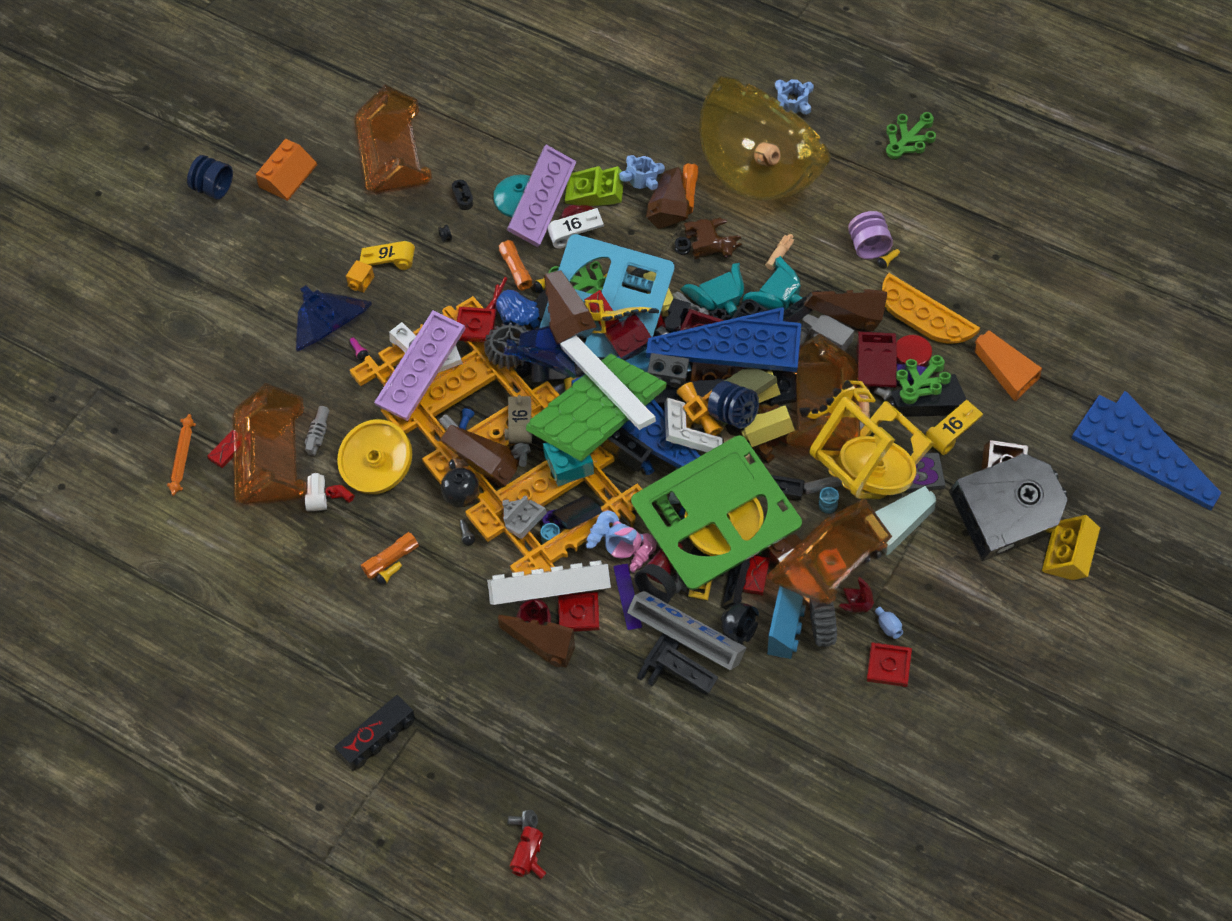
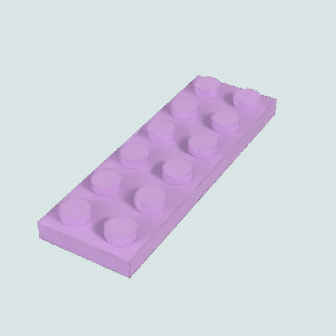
[507,145,576,247]
[374,310,466,421]

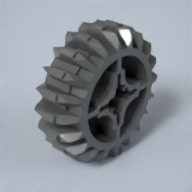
[484,322,535,370]
[809,592,837,647]

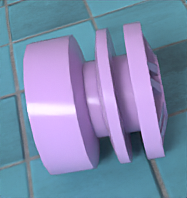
[848,211,893,259]

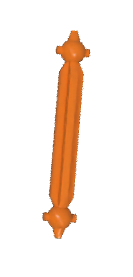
[167,414,196,496]

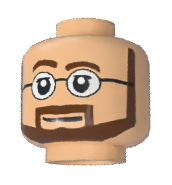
[754,142,781,167]

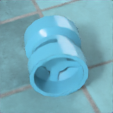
[819,487,839,513]
[540,523,560,545]

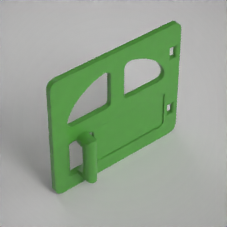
[631,435,802,590]

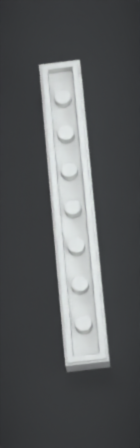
[560,336,656,430]

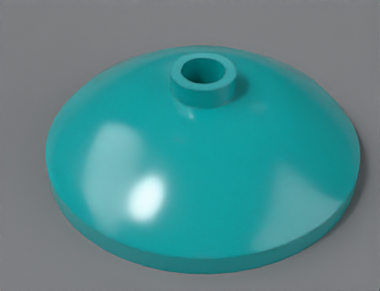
[494,174,531,217]

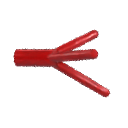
[486,277,507,309]

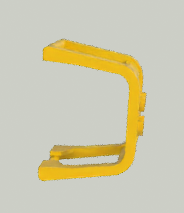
[810,397,934,499]

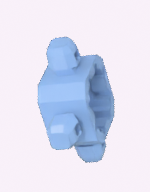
[772,79,814,115]
[619,155,665,190]

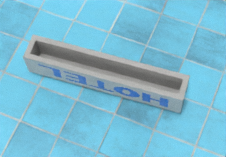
[627,591,747,670]

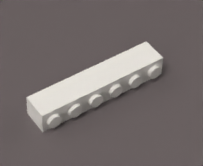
[487,560,611,605]

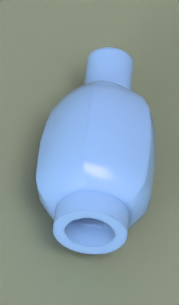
[875,607,903,639]

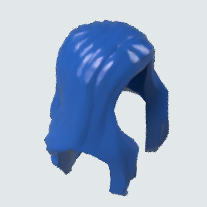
[496,290,541,329]

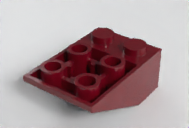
[856,332,897,387]

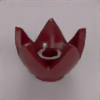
[839,577,874,613]
[517,598,551,625]

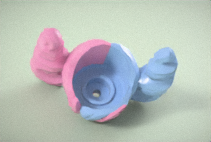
[586,510,657,573]

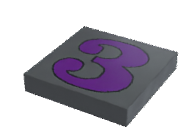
[906,452,945,492]

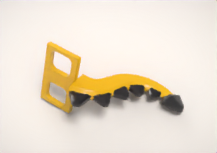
[585,300,659,333]
[799,380,876,419]

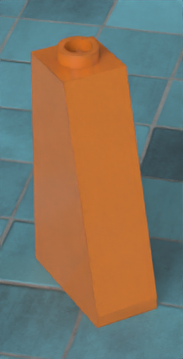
[975,331,1042,401]

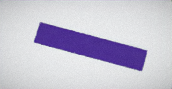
[613,564,642,630]

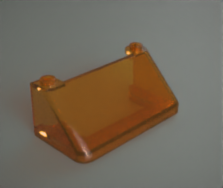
[354,85,432,193]
[787,334,860,449]
[233,383,307,504]
[767,498,892,604]

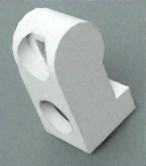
[389,322,416,353]

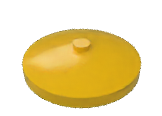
[337,419,412,494]
[838,436,916,495]
[685,498,764,556]

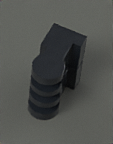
[665,298,691,333]

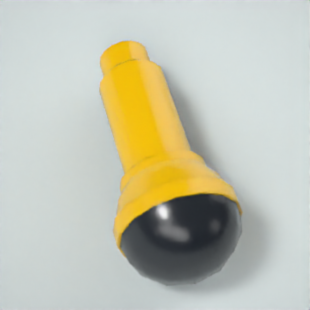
[877,249,900,269]
[533,278,545,292]
[376,562,402,585]

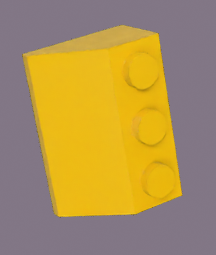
[1042,515,1100,580]

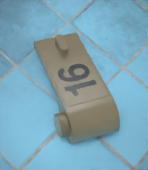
[505,395,532,444]

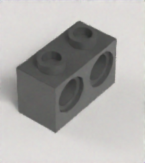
[648,353,689,388]

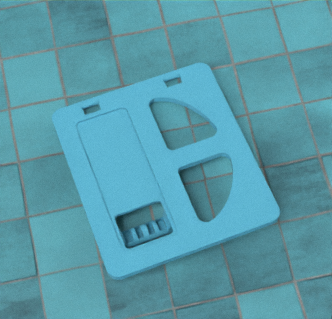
[535,234,674,358]

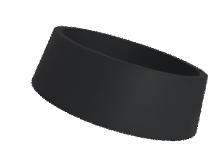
[634,564,676,604]

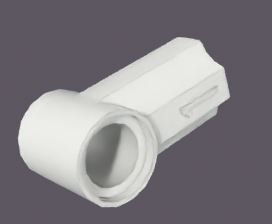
[305,473,327,511]

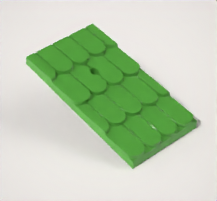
[526,354,666,461]

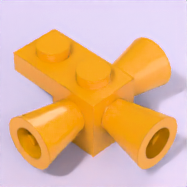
[676,382,723,436]

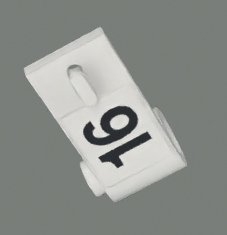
[547,208,604,248]

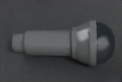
[460,519,475,546]

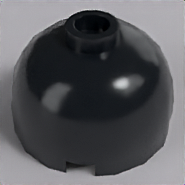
[441,468,480,508]
[721,603,759,645]

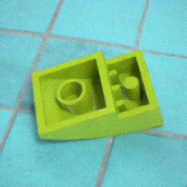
[565,166,624,206]

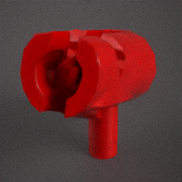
[510,826,547,879]

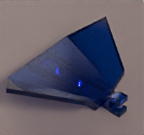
[296,285,372,351]
[504,326,577,379]

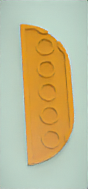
[882,273,980,344]

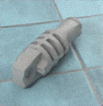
[305,406,330,456]

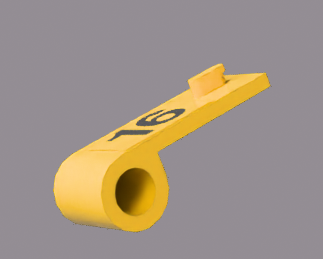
[360,241,415,270]
[926,400,983,455]

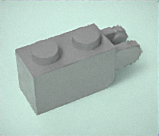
[802,314,854,356]

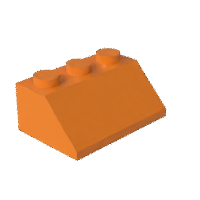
[256,138,317,201]

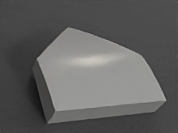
[503,496,547,539]

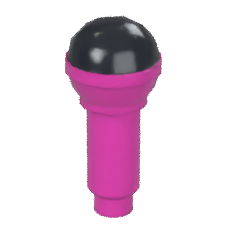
[350,338,368,360]

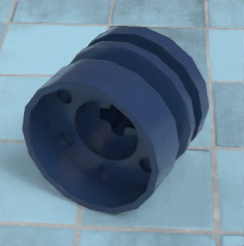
[187,155,233,199]
[708,381,759,428]

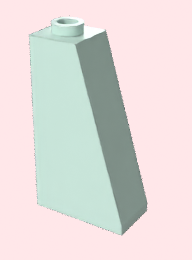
[865,486,936,556]

